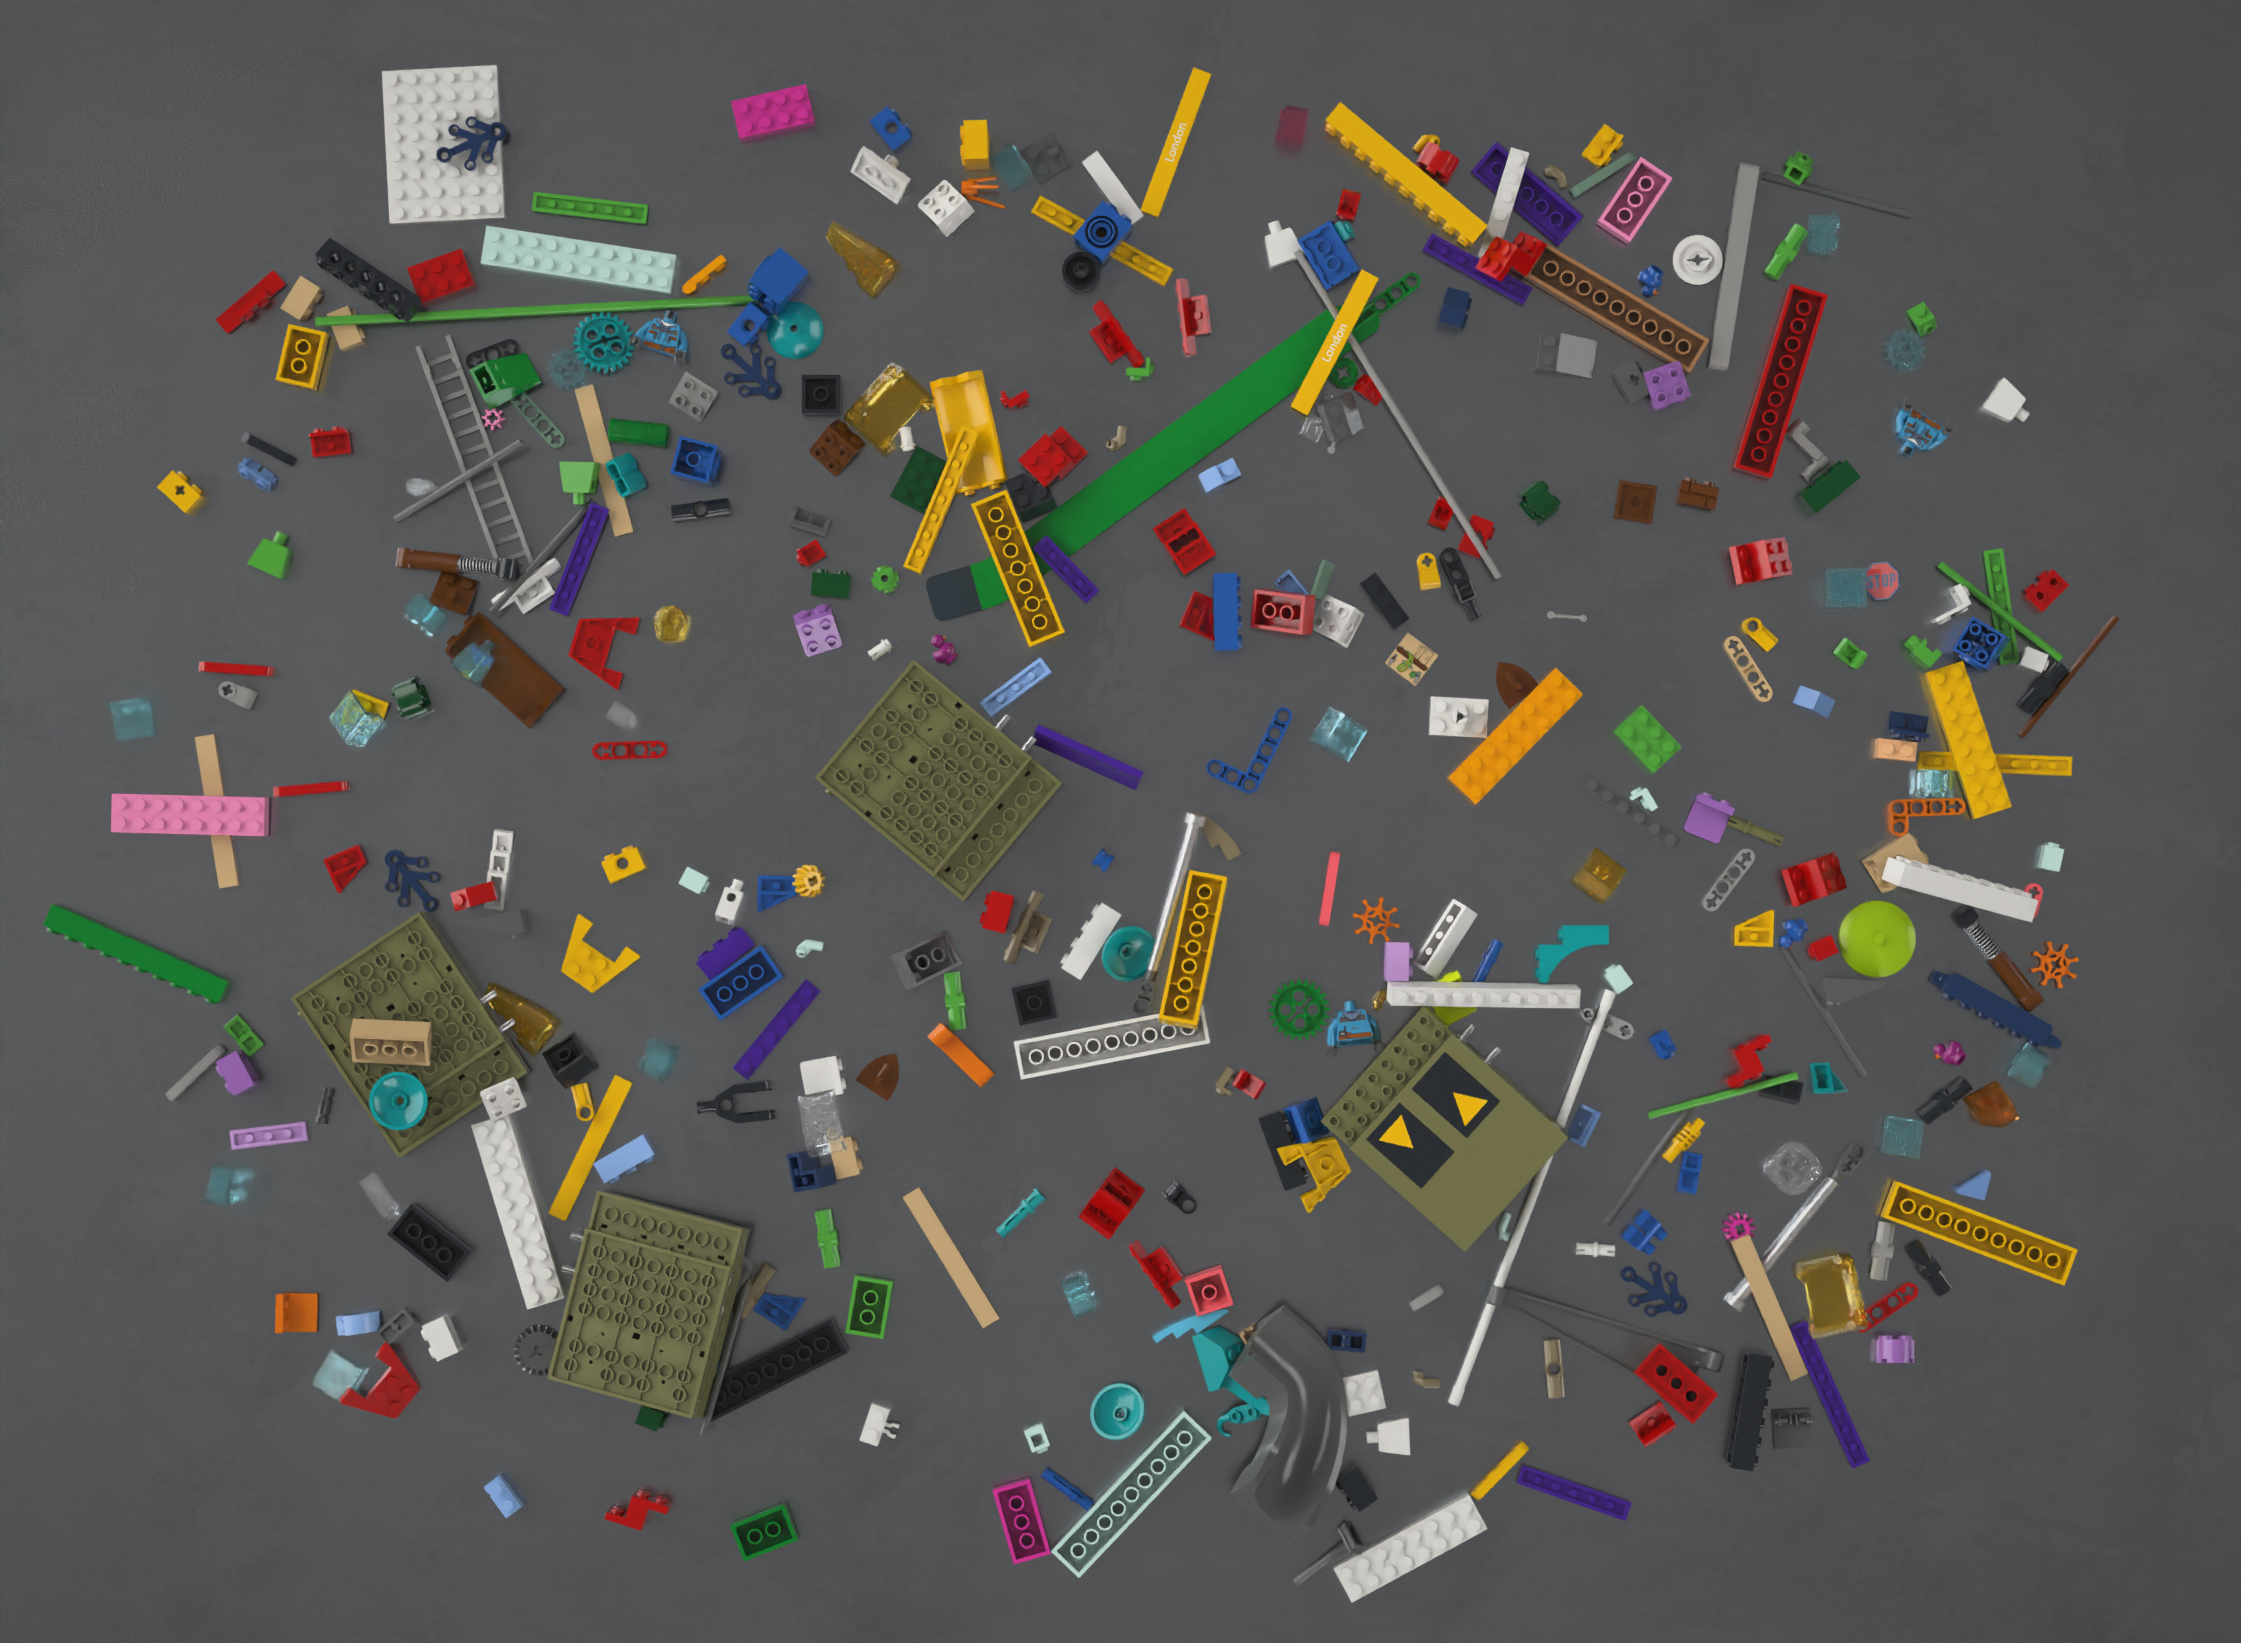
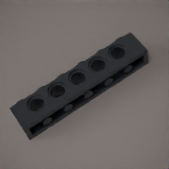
[315,238,422,323]

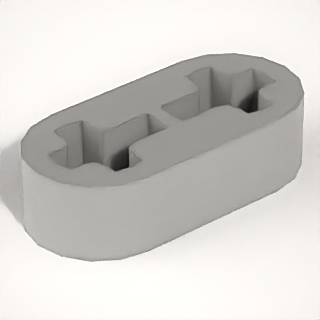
[1409,1284,1444,1311]

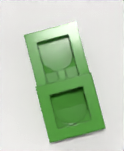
[223,1014,264,1057]

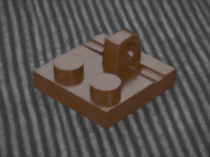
[429,572,479,615]

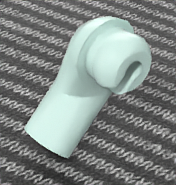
[796,939,823,958]
[1498,1212,1512,1241]

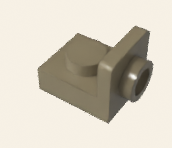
[1214,1066,1235,1097]

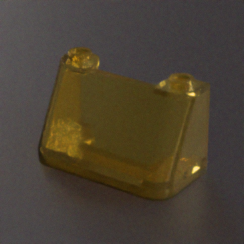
[843,363,935,455]
[1796,1254,1868,1339]

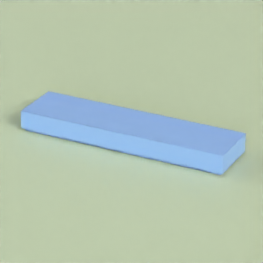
[979,657,1052,718]

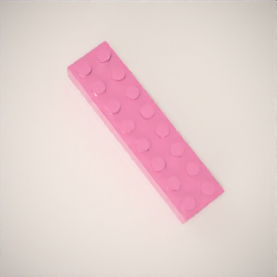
[111,793,269,836]

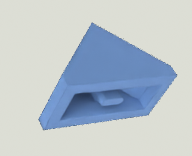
[1793,685,1835,718]
[1953,1170,1991,1201]

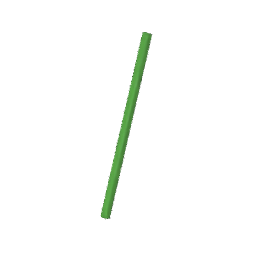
[1938,561,2063,662]
[1648,1072,1799,1119]

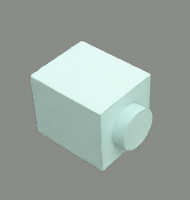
[2037,842,2064,872]
[678,867,710,894]
[1603,964,1633,994]

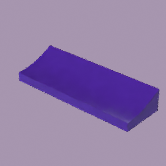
[1471,141,1585,246]
[1033,724,1144,790]

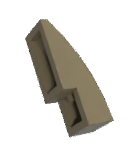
[1194,812,1241,861]

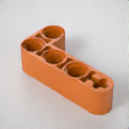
[1888,798,1966,836]
[927,1022,995,1088]

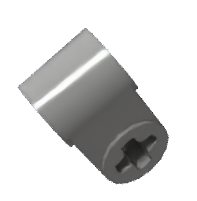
[219,681,258,710]

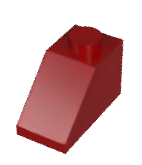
[450,881,498,911]

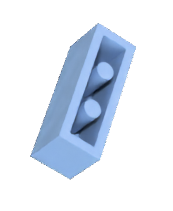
[593,1134,656,1184]

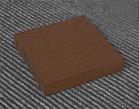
[1613,480,1658,524]

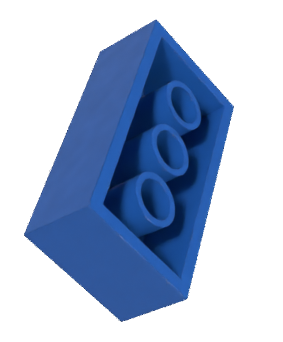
[1213,573,1242,652]
[698,945,785,1021]

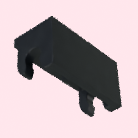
[1759,1075,1803,1105]

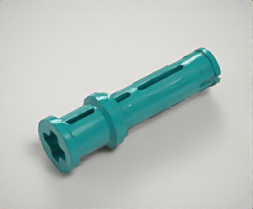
[996,1188,1047,1238]

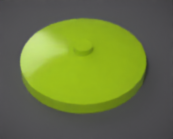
[1838,901,1916,977]

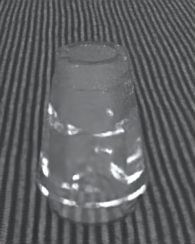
[406,477,433,496]

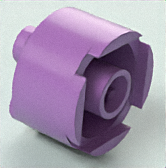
[1876,1336,1915,1364]

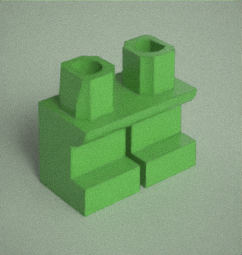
[1904,634,1943,670]

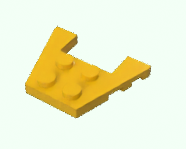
[561,914,641,993]
[1277,1137,1351,1213]

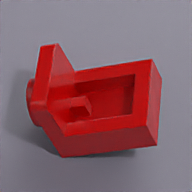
[1336,189,1361,221]
[1353,374,1383,406]
[999,390,1030,410]
[1428,496,1453,530]
[795,539,827,568]
[1232,1069,1267,1100]

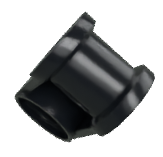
[1162,1180,1197,1214]

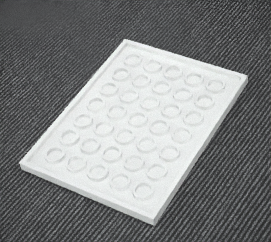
[382,65,505,225]

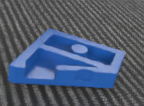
[757,875,796,912]
[753,1294,805,1331]

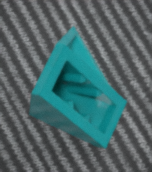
[1810,1063,1849,1094]

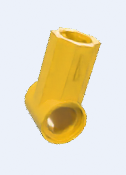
[1742,617,1778,652]
[571,1083,596,1121]

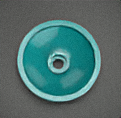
[766,302,824,359]
[1102,926,1155,981]
[369,1072,428,1130]
[1090,1383,1145,1441]

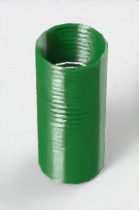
[608,418,669,447]

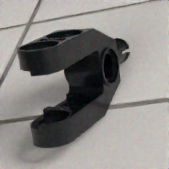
[1439,547,1483,621]
[697,1081,775,1123]

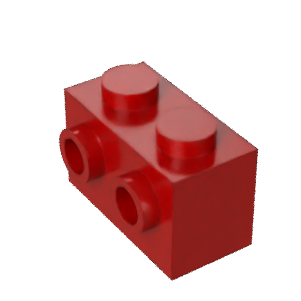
[2023,569,2069,613]

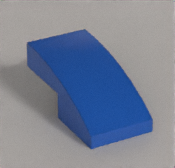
[1676,1151,1703,1195]

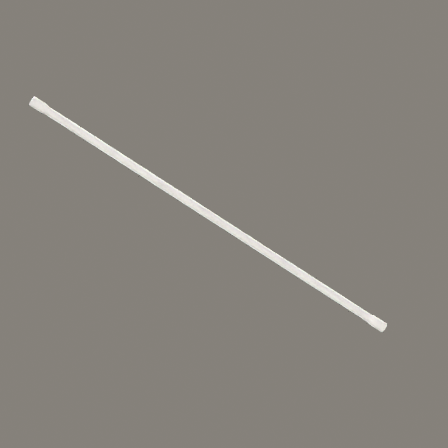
[1448,989,1616,1406]

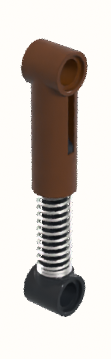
[396,548,518,580]
[1952,904,2044,1013]

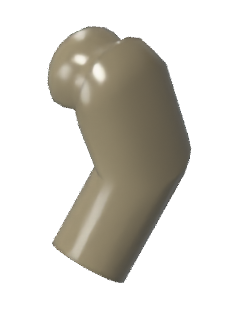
[1544,165,1569,189]
[1106,426,1127,451]
[1412,1371,1440,1388]

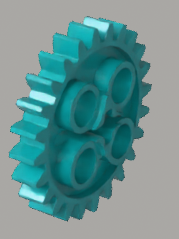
[572,312,635,374]

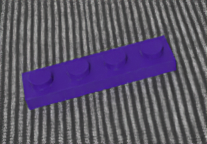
[1033,535,1099,603]

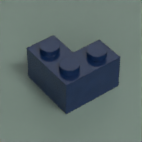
[1437,287,1472,332]
[786,1148,836,1192]

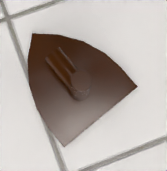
[1496,662,1538,709]
[856,1054,899,1101]

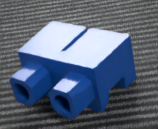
[1620,1208,1668,1255]

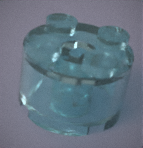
[1915,769,1954,798]
[637,1038,678,1082]
[2008,1042,2051,1089]

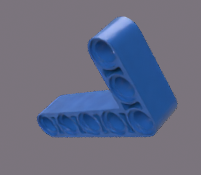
[1206,707,1292,794]

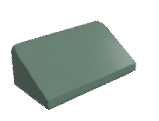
[1310,559,1335,601]

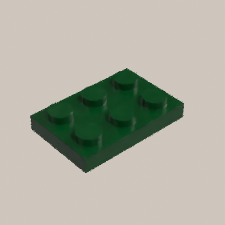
[890,446,947,515]

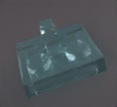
[1880,1115,1924,1160]
[312,1351,364,1402]

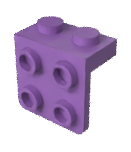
[1644,361,1691,410]
[793,604,842,657]
[1684,792,1735,843]

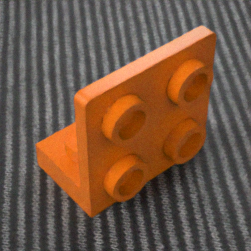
[275,1293,318,1333]

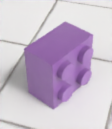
[216,1050,261,1096]

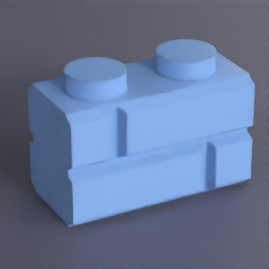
[484,1474,524,1518]

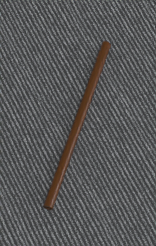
[2018,615,2119,739]

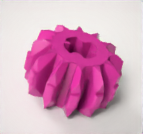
[1723,1212,1756,1241]

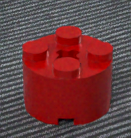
[1415,142,1459,185]

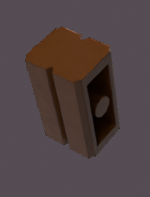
[1675,477,1719,511]

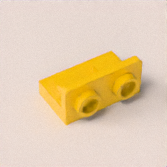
[1581,124,1624,169]

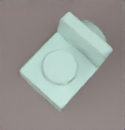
[1629,787,1658,812]

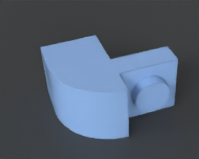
[1198,458,1241,494]
[336,1311,381,1336]

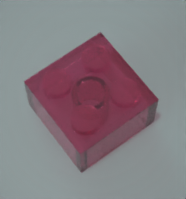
[1275,105,1309,153]

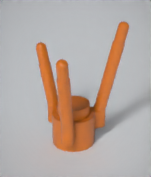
[961,176,1005,209]

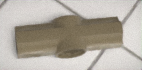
[732,1261,776,1319]
[1543,1339,1565,1399]

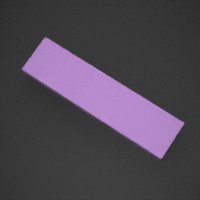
[230,1121,309,1150]

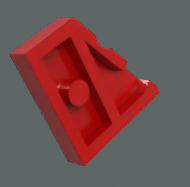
[1179,591,1214,641]
[323,844,367,893]

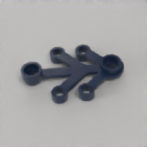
[436,116,507,171]
[721,344,781,399]
[385,850,439,912]
[1620,1262,1687,1317]

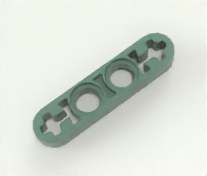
[1570,151,1638,198]
[510,392,565,449]

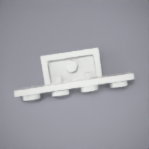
[491,558,562,614]

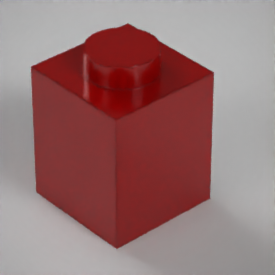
[1807,935,1839,962]

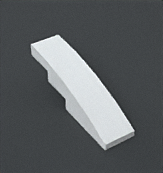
[1082,151,1144,224]
[484,829,514,911]

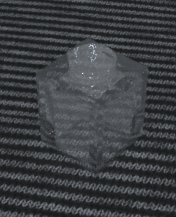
[605,701,637,730]

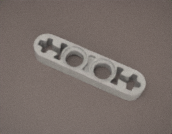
[1702,849,1755,911]
[165,1044,226,1102]

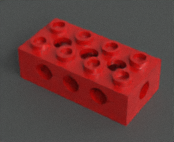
[1633,1343,1719,1424]

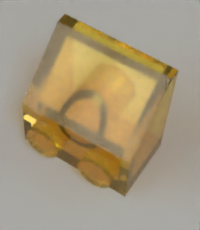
[1572,847,1627,905]

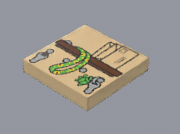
[1385,633,1438,686]

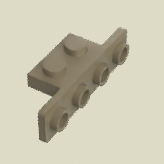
[1003,890,1052,965]

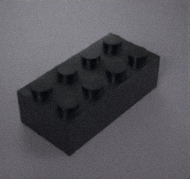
[387,1203,474,1282]

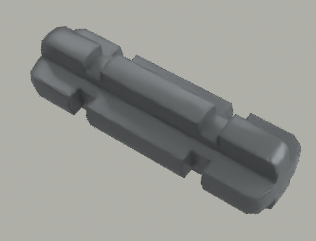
[315,1087,334,1125]

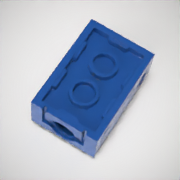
[1297,220,1362,290]

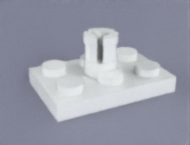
[850,146,911,204]
[1429,696,1489,738]

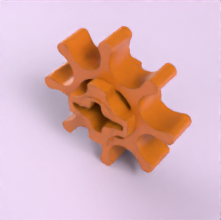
[1352,897,1400,944]
[2030,941,2079,988]

